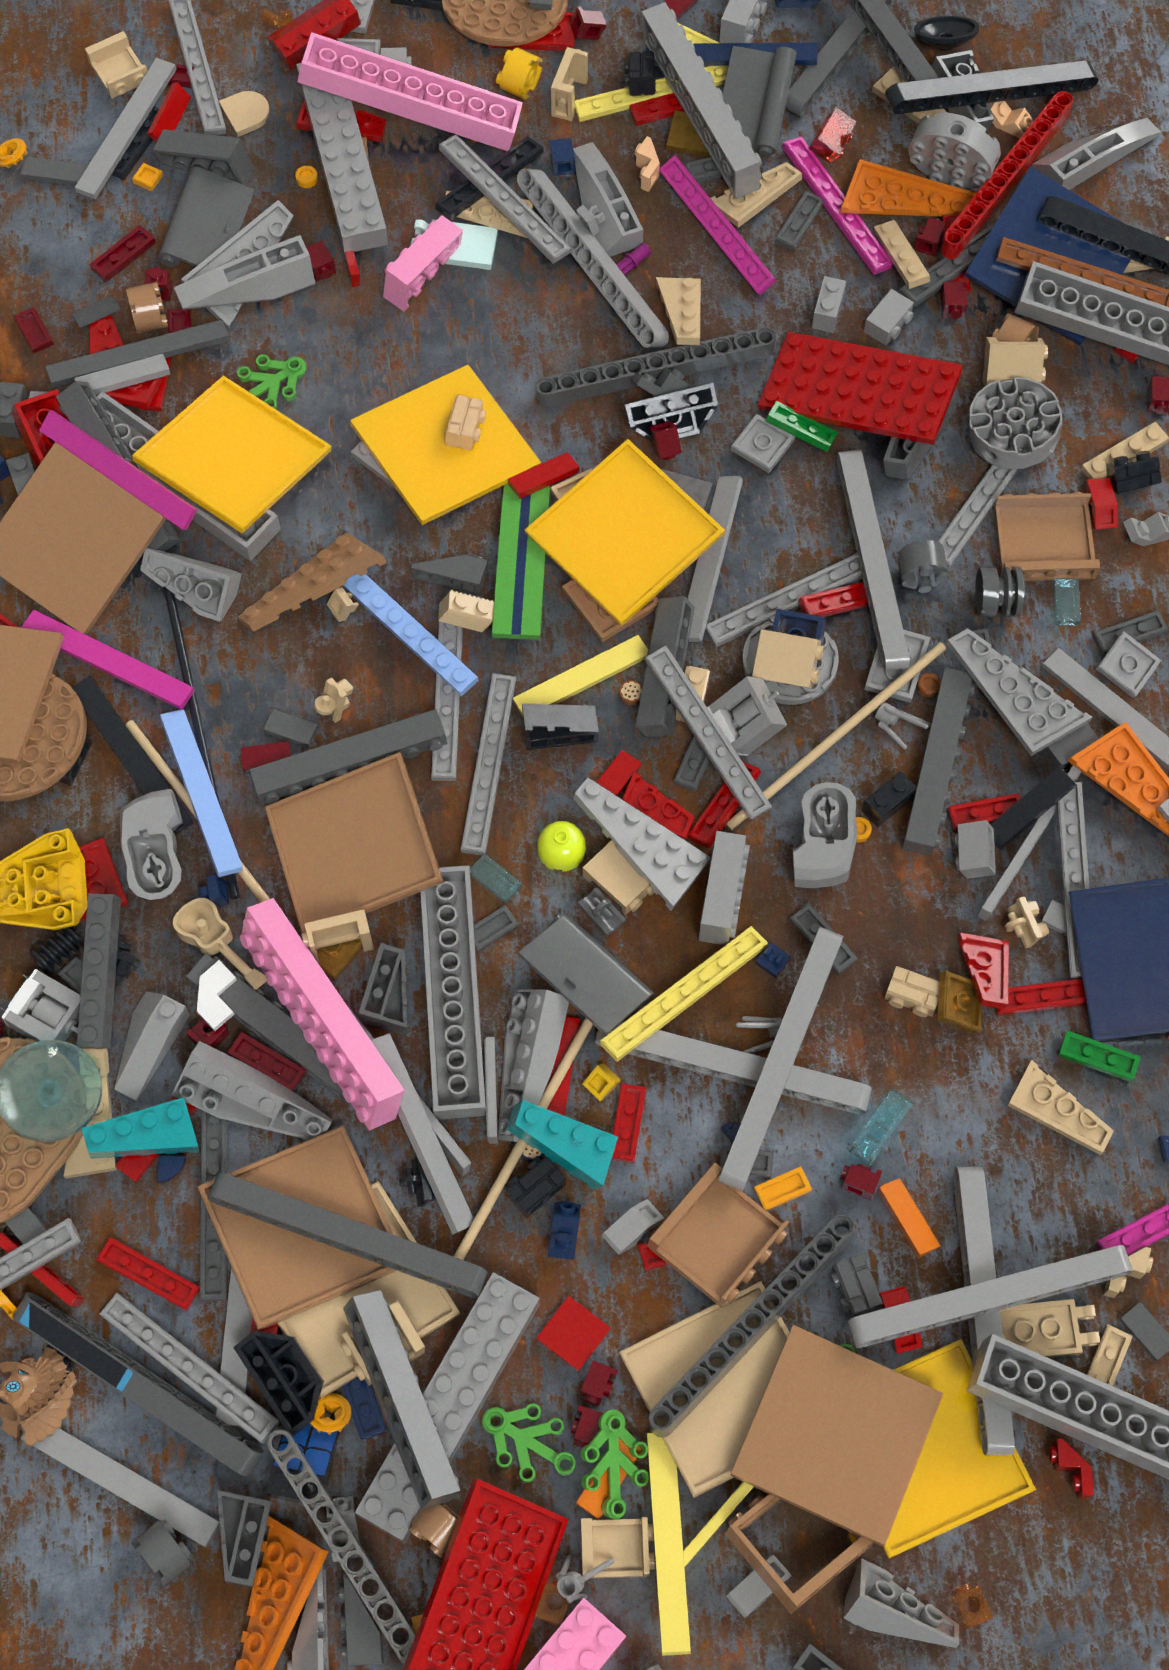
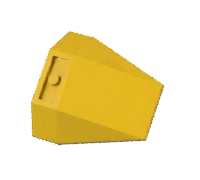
[0,828,87,930]

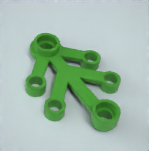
[237,355,307,410]
[482,1403,576,1483]
[580,1409,649,1519]

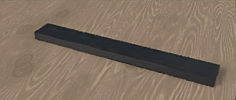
[72,676,194,835]

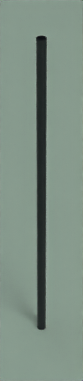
[163,587,240,900]

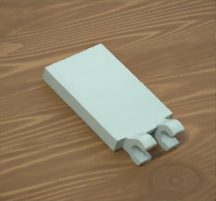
[411,219,498,270]

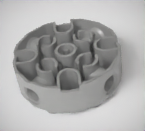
[908,112,1001,189]
[969,377,1062,469]

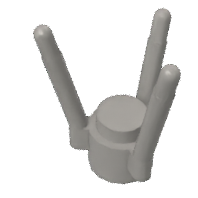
[875,702,931,750]
[736,1016,783,1054]
[556,1555,614,1603]

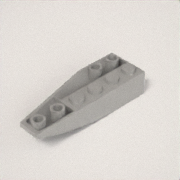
[1031,118,1161,190]
[573,142,643,257]
[173,235,316,310]
[498,989,569,1142]
[172,1041,333,1140]

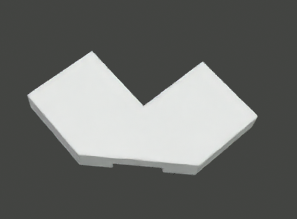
[197,960,237,1031]

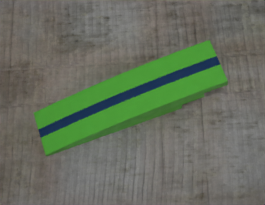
[492,483,551,640]

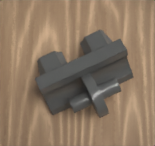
[578,887,626,937]

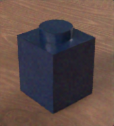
[549,138,575,176]

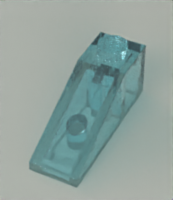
[849,1089,914,1166]

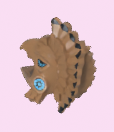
[0,1344,77,1447]

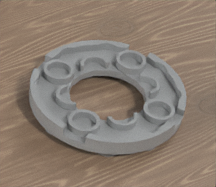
[742,617,839,705]

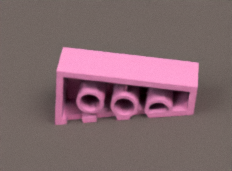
[383,216,463,312]

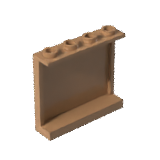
[994,492,1100,581]
[647,1163,789,1307]

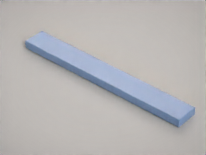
[160,709,243,877]

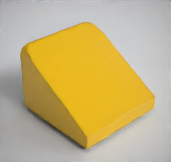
[582,1063,621,1101]

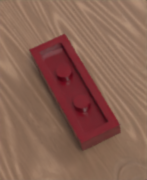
[89,225,156,282]
[227,1032,307,1092]

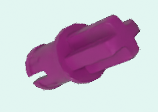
[617,243,651,275]

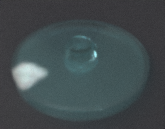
[0,1040,102,1142]

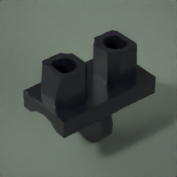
[116,934,140,978]
[399,1157,437,1207]

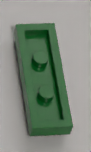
[766,401,838,452]
[1058,1030,1141,1083]

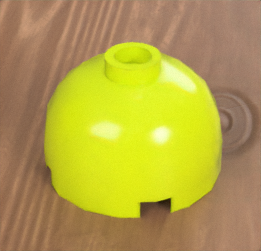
[537,821,586,872]

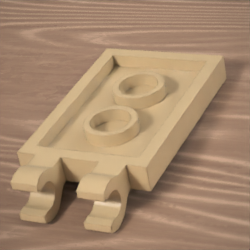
[1000,1299,1100,1358]

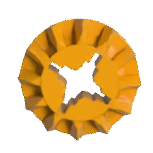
[0,138,28,168]
[310,1393,352,1435]

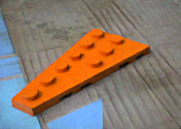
[840,159,976,217]
[1068,722,1169,836]
[235,1516,329,1670]

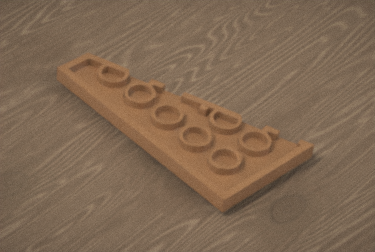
[238,532,387,632]

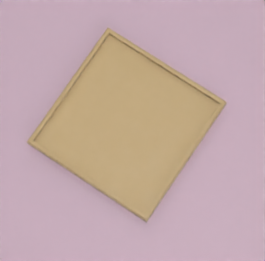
[278,1181,460,1399]
[619,1281,789,1498]

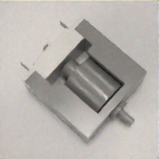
[707,677,787,756]
[0,969,81,1051]

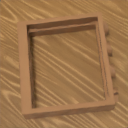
[725,1494,874,1614]

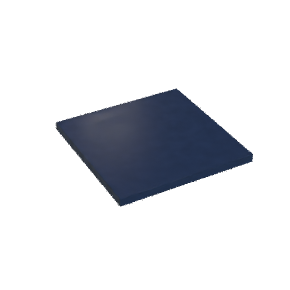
[964,166,1131,346]
[1068,877,1169,1041]

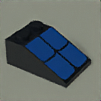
[266,1424,340,1508]

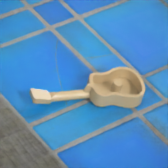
[173,898,267,990]

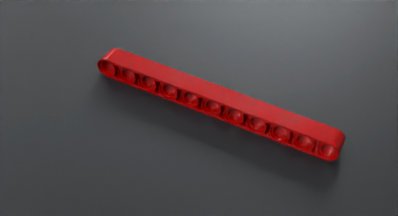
[941,91,1073,259]

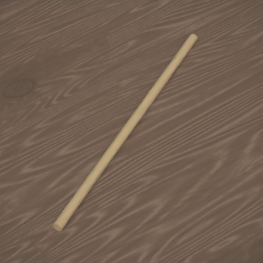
[726,642,946,831]
[125,720,270,903]
[453,1018,593,1260]

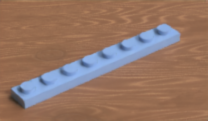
[342,574,479,696]

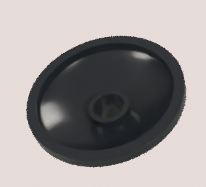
[914,16,979,51]

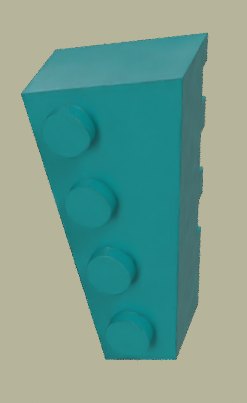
[82,1097,199,1159]
[506,1100,618,1190]

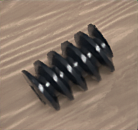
[29,926,85,975]

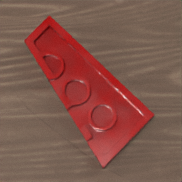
[296,100,387,142]

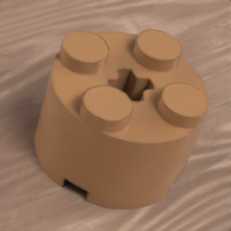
[126,282,168,333]
[992,313,1039,342]
[408,1504,459,1558]

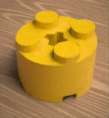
[496,48,543,100]

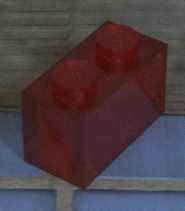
[808,107,857,164]

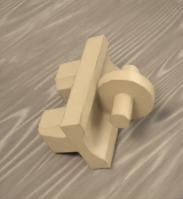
[314,678,353,723]
[1005,897,1049,949]

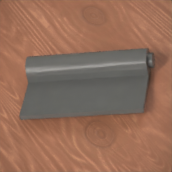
[722,46,797,157]
[158,167,255,267]
[518,914,655,1036]

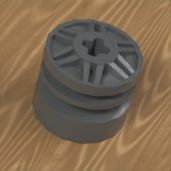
[975,566,1025,617]

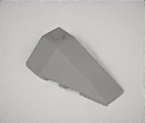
[140,547,242,622]
[114,991,190,1102]
[844,1559,959,1648]
[287,1563,329,1670]

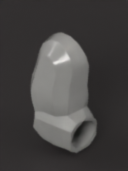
[793,782,857,888]
[120,789,183,900]

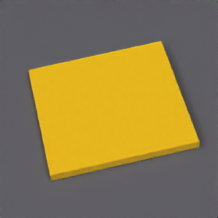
[350,365,541,525]
[132,375,332,534]
[525,439,725,627]
[883,1339,1036,1559]

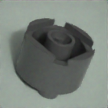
[898,540,949,593]
[131,1520,193,1587]

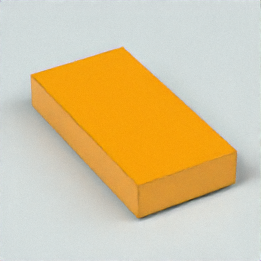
[753,1166,812,1211]

